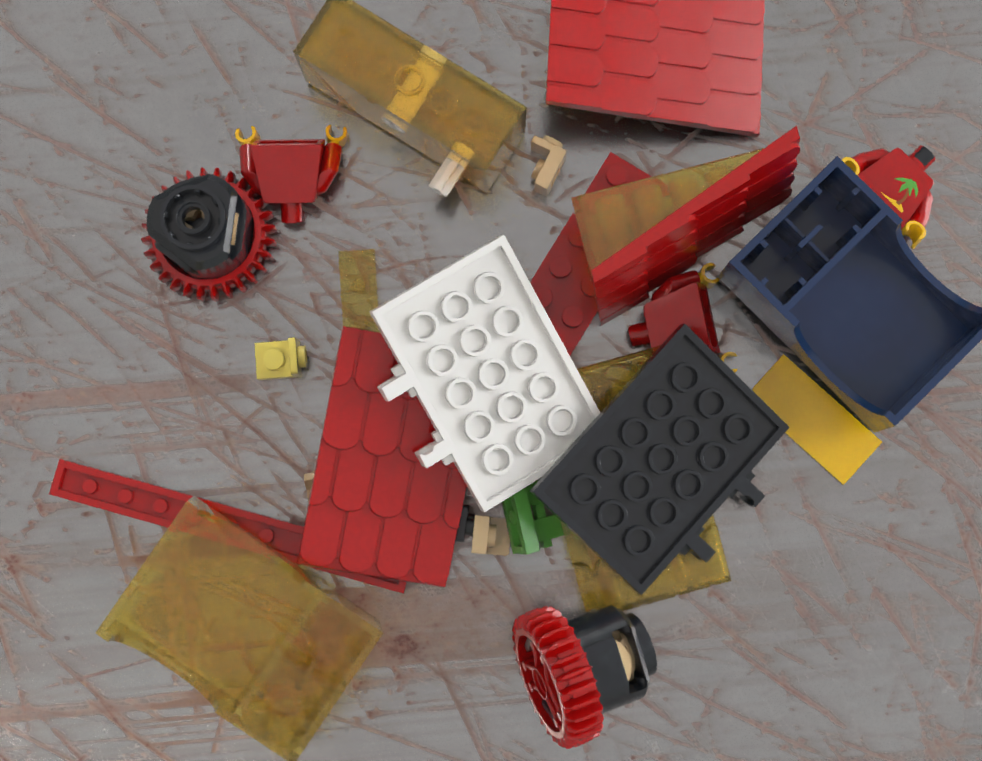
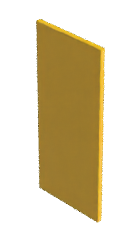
[751,354,882,485]

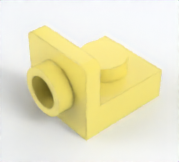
[255,337,308,381]

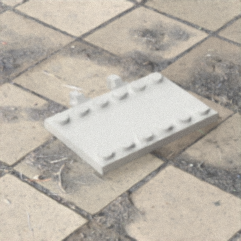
[369,235,600,512]

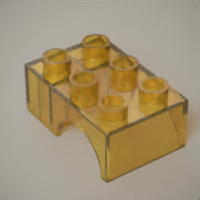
[95,496,383,761]

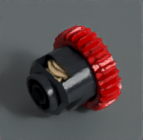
[141,167,277,302]
[512,605,657,749]

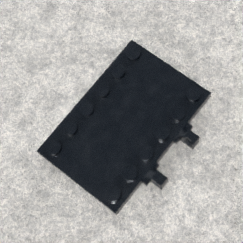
[530,324,789,595]

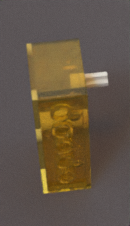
[293,0,527,198]

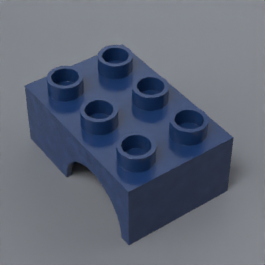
[717,156,982,433]

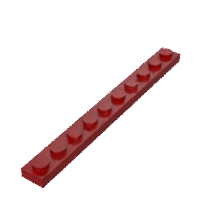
[49,459,407,594]

